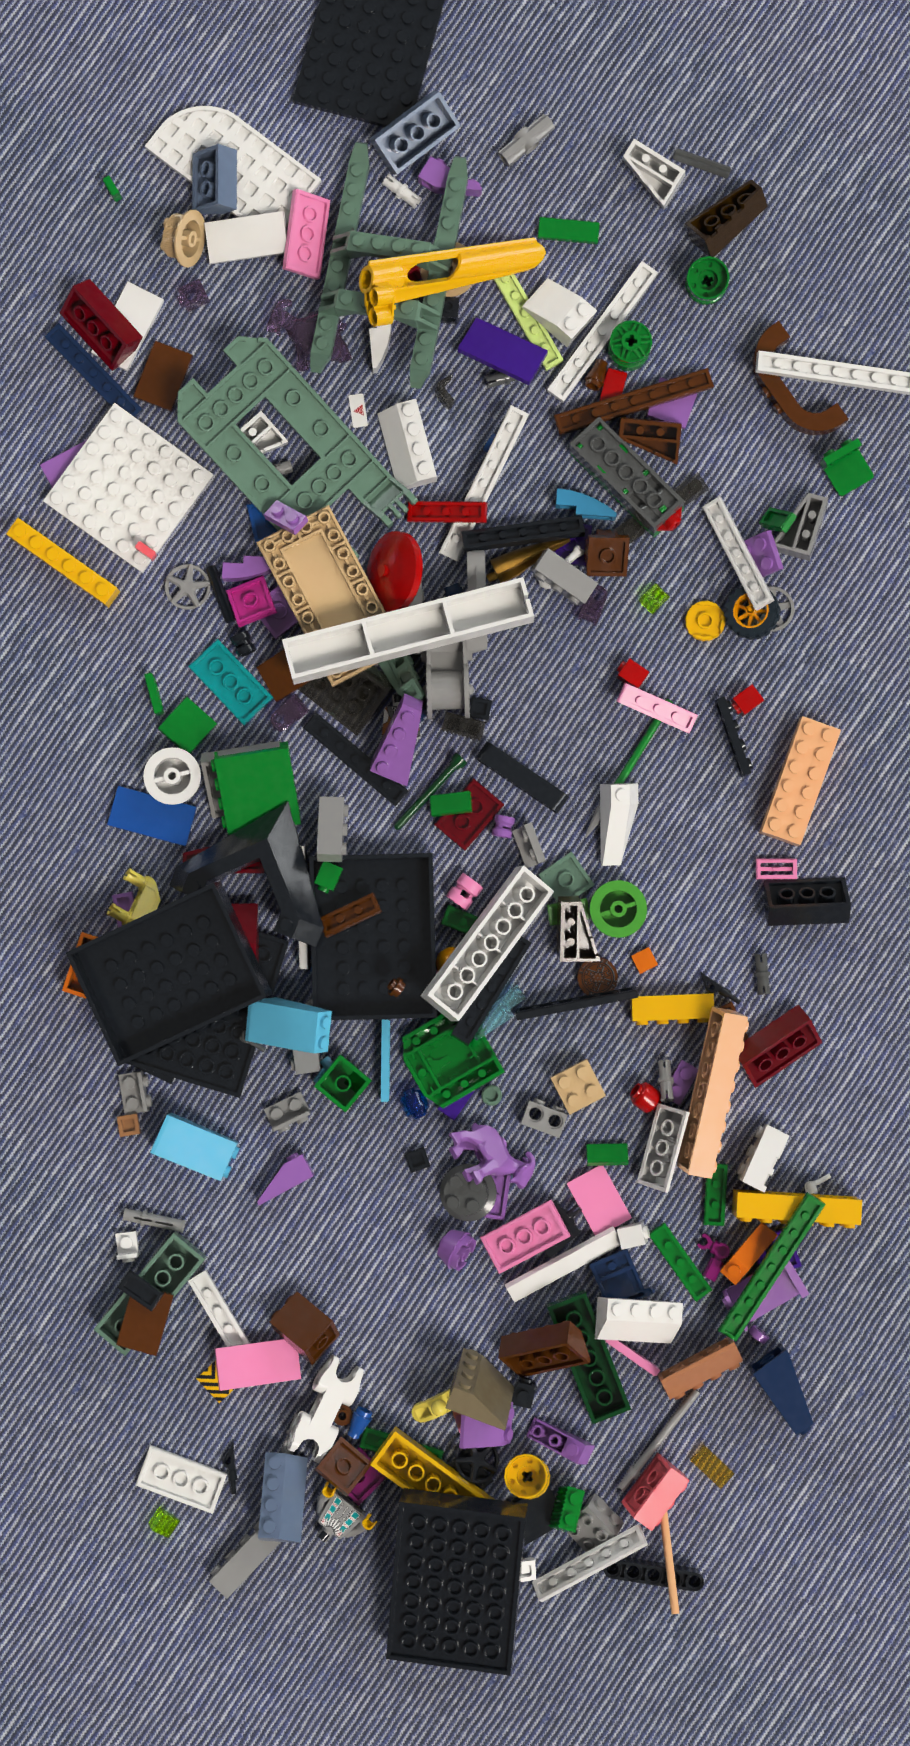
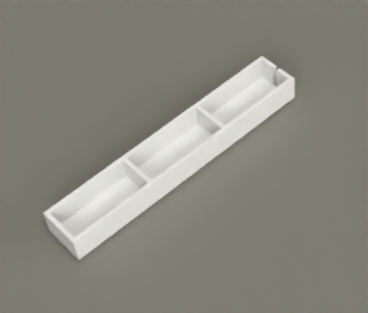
[282,577,534,685]

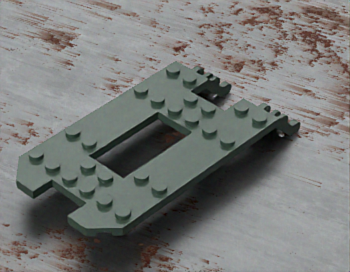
[177,336,418,559]

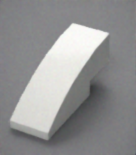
[369,324,392,374]

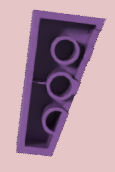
[370,693,423,786]

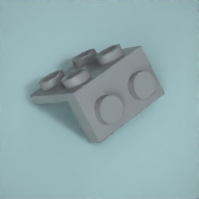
[568,1493,624,1552]

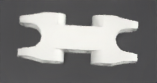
[287,1354,364,1463]

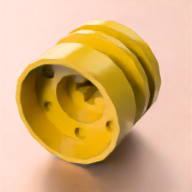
[504,1454,551,1500]

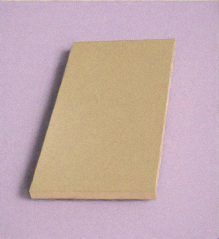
[256,505,386,687]

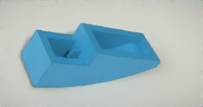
[555,488,617,521]

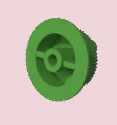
[590,880,647,938]

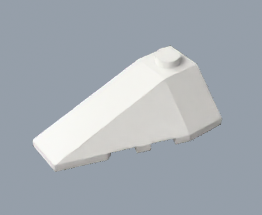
[600,783,638,866]

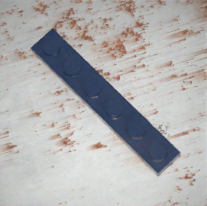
[44,323,143,418]

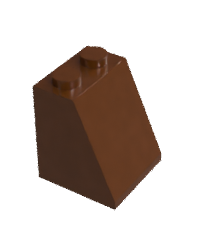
[269,1291,340,1366]

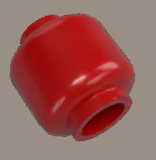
[630,1082,661,1113]

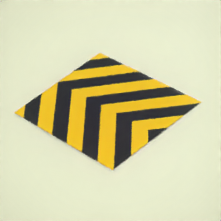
[196,1360,234,1403]

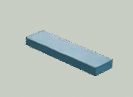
[381,1019,390,1102]

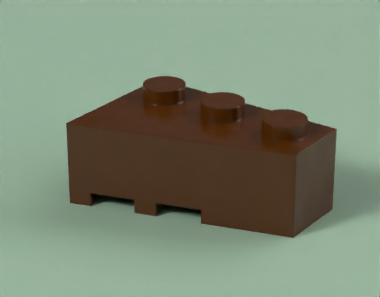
[619,417,682,465]

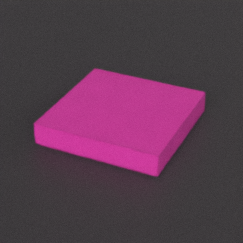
[226,576,277,627]

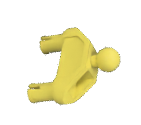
[107,868,161,925]
[411,1389,451,1423]

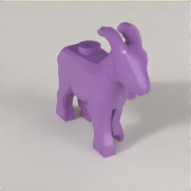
[449,1123,536,1189]

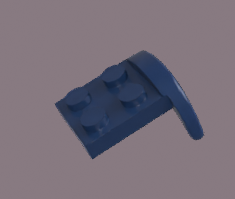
[589,1249,656,1299]

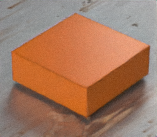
[631,947,658,974]

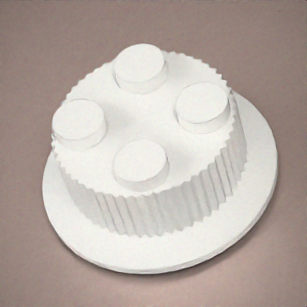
[143,747,201,805]

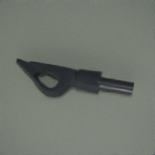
[700,972,741,1004]
[222,1443,237,1494]

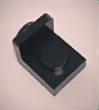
[511,1377,537,1409]

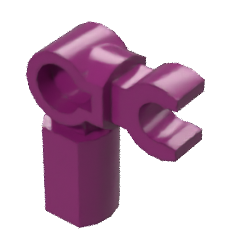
[697,1234,730,1282]

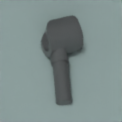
[239,1030,266,1052]

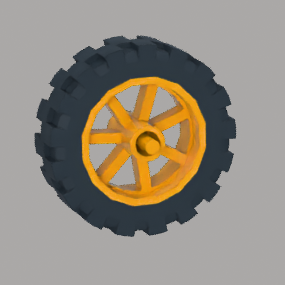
[724,587,781,640]

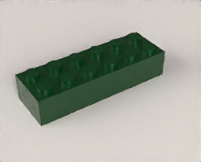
[546,1290,631,1424]

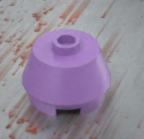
[437,1229,476,1271]

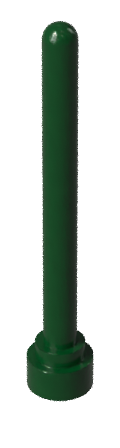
[394,752,467,830]

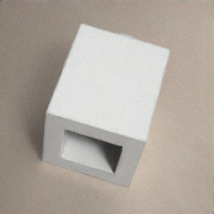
[617,1221,650,1250]

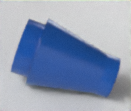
[348,1406,373,1439]

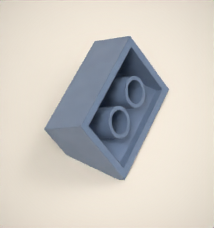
[192,144,237,214]

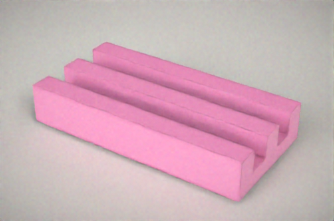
[755,859,797,879]

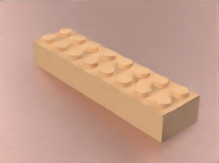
[676,1006,749,1179]

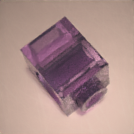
[177,279,210,312]

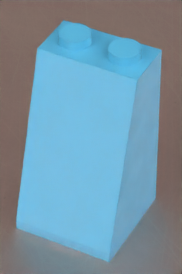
[245,997,332,1054]
[150,1113,240,1181]

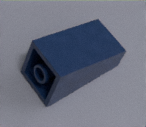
[748,1344,814,1436]

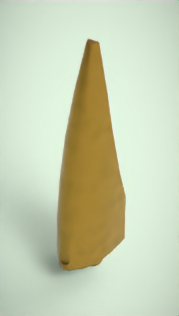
[486,538,571,583]

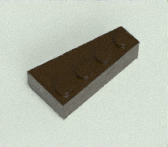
[685,179,768,257]

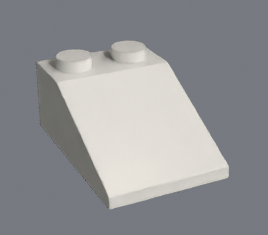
[522,278,597,347]

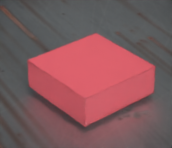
[135,541,157,561]

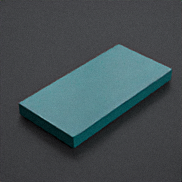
[188,639,273,726]

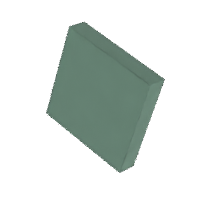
[538,852,595,903]

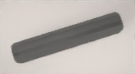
[673,148,731,178]

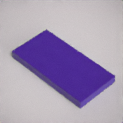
[458,317,548,385]

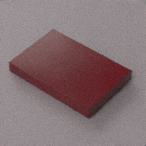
[434,778,504,851]

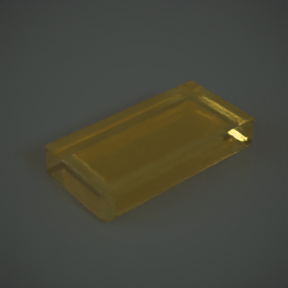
[690,1444,735,1489]

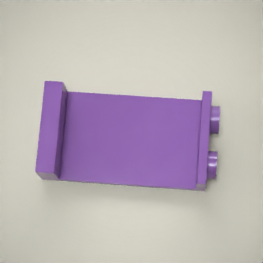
[722,1260,809,1331]

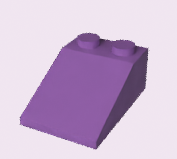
[459,1402,514,1449]

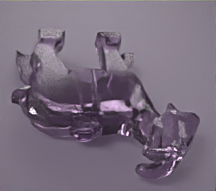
[266,299,352,372]

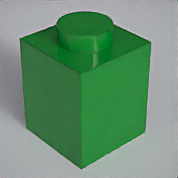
[314,862,343,894]

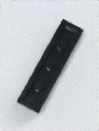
[715,696,753,778]

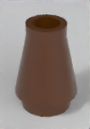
[585,359,608,391]

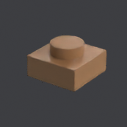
[117,1113,141,1137]

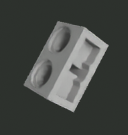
[520,1098,568,1138]

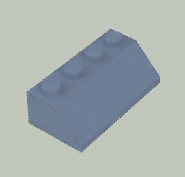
[258,1452,308,1543]

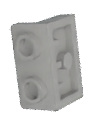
[512,822,546,868]
[118,1071,152,1115]
[264,1092,312,1134]

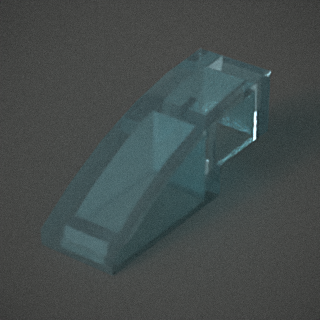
[474,985,526,1041]

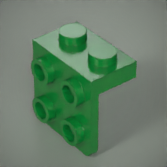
[819,438,874,497]

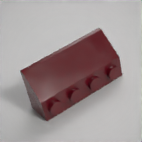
[60,279,143,371]
[738,1005,822,1088]

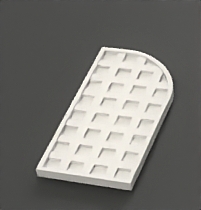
[145,106,322,227]

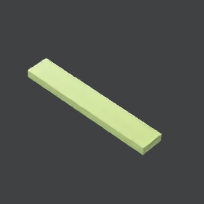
[493,274,564,371]

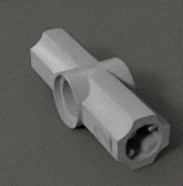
[498,114,555,167]

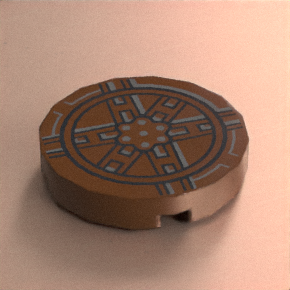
[577,958,618,995]

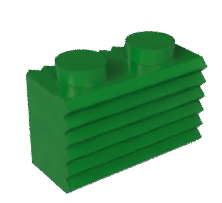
[549,1486,585,1533]

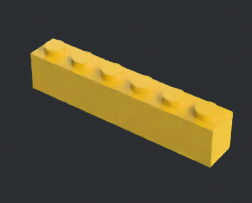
[6,518,120,608]

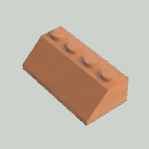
[657,1337,743,1400]

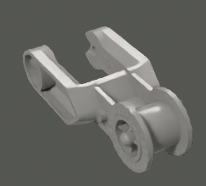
[408,550,487,720]

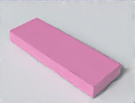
[605,1340,660,1376]

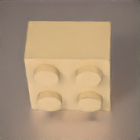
[550,1059,606,1115]

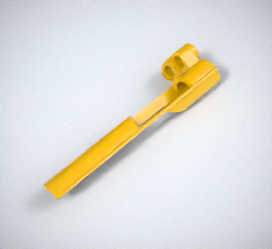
[359,237,546,327]

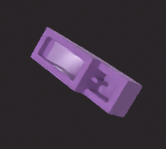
[222,556,272,582]

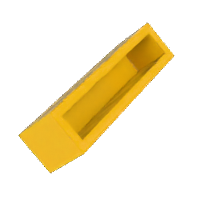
[630,993,714,1025]

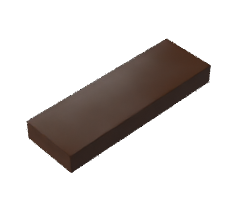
[321,892,382,938]

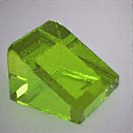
[639,583,670,614]
[148,1507,180,1538]

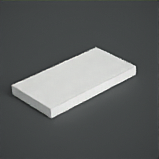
[204,211,287,264]
[91,282,164,372]
[136,1445,228,1514]

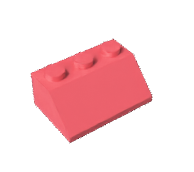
[621,1453,689,1531]

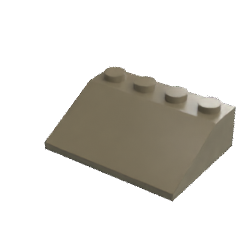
[446,1348,514,1431]

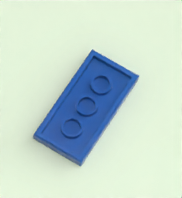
[107,786,197,846]

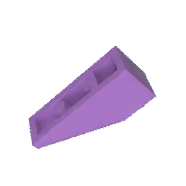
[257,1152,315,1205]

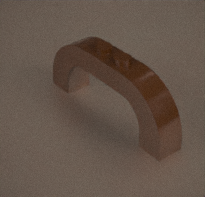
[753,321,849,435]

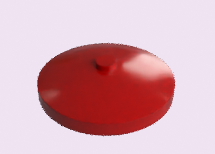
[366,531,423,613]

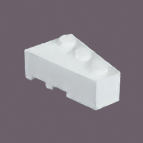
[623,139,685,210]
[240,411,288,454]
[737,1124,789,1193]

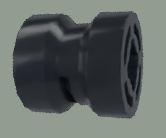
[230,631,256,658]

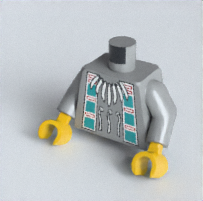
[316,1482,377,1542]

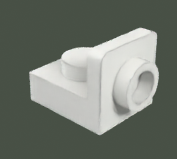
[115,1230,140,1263]

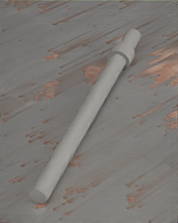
[618,1390,701,1491]

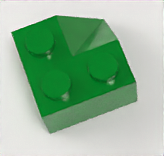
[314,1054,372,1113]

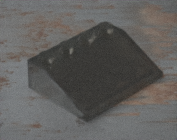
[298,666,394,736]

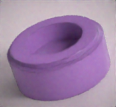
[749,1325,769,1344]

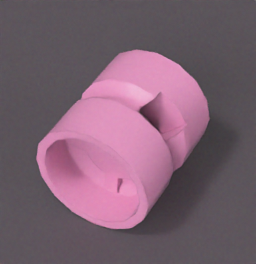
[446,873,483,911]

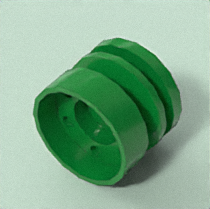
[685,256,730,305]
[608,320,652,371]

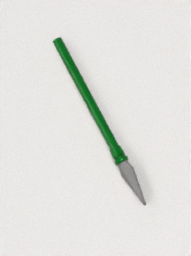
[585,699,673,838]

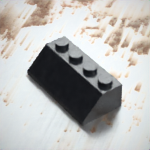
[764,877,851,926]

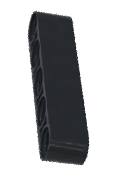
[475,742,569,814]
[603,1557,704,1592]

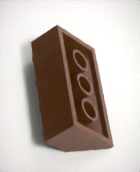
[498,1321,590,1377]

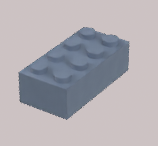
[369,91,461,174]

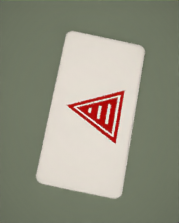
[349,394,368,428]

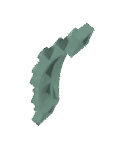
[378,655,426,700]

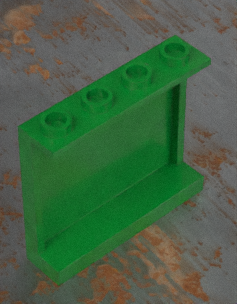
[211,741,301,835]

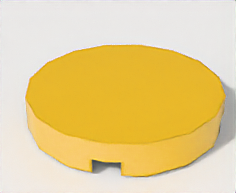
[685,601,726,642]

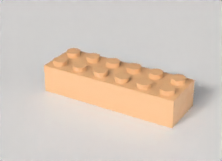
[759,716,841,846]

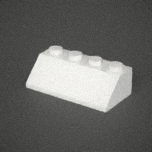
[378,399,437,489]
[637,1103,690,1193]
[595,1297,683,1343]

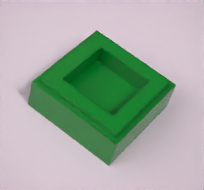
[103,175,122,202]

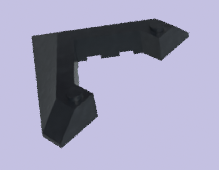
[169,802,324,947]

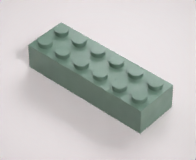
[93,1231,207,1356]

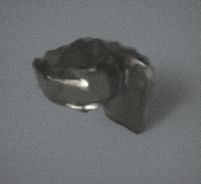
[435,374,455,409]

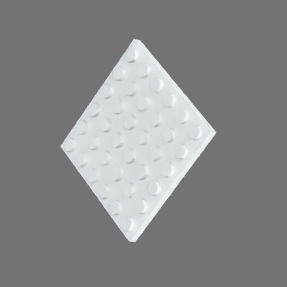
[43,403,214,573]

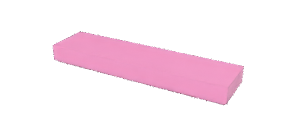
[616,683,698,733]

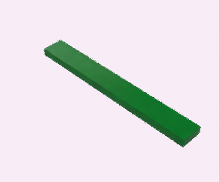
[718,1192,826,1341]

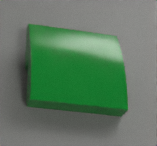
[158,697,217,754]

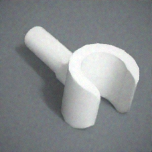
[804,1174,831,1194]

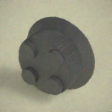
[440,1164,497,1221]

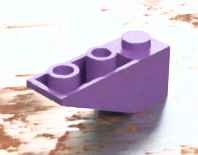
[418,156,482,197]
[526,1417,595,1465]

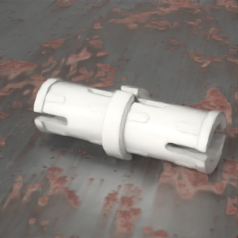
[382,174,422,209]

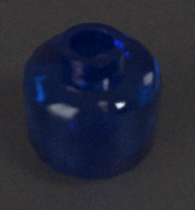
[400,1088,430,1120]

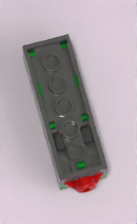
[569,417,684,538]

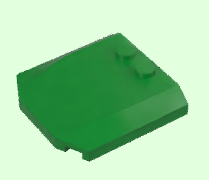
[402,1014,505,1109]

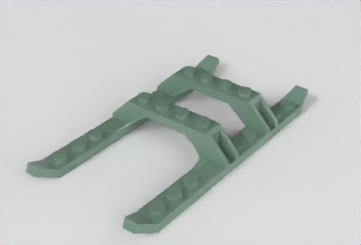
[310,142,468,389]

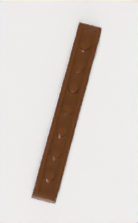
[554,368,714,436]

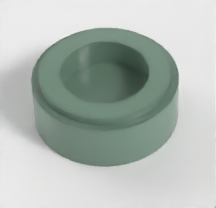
[481,1085,502,1106]

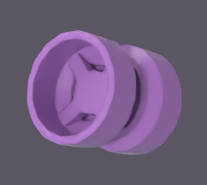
[491,814,515,839]

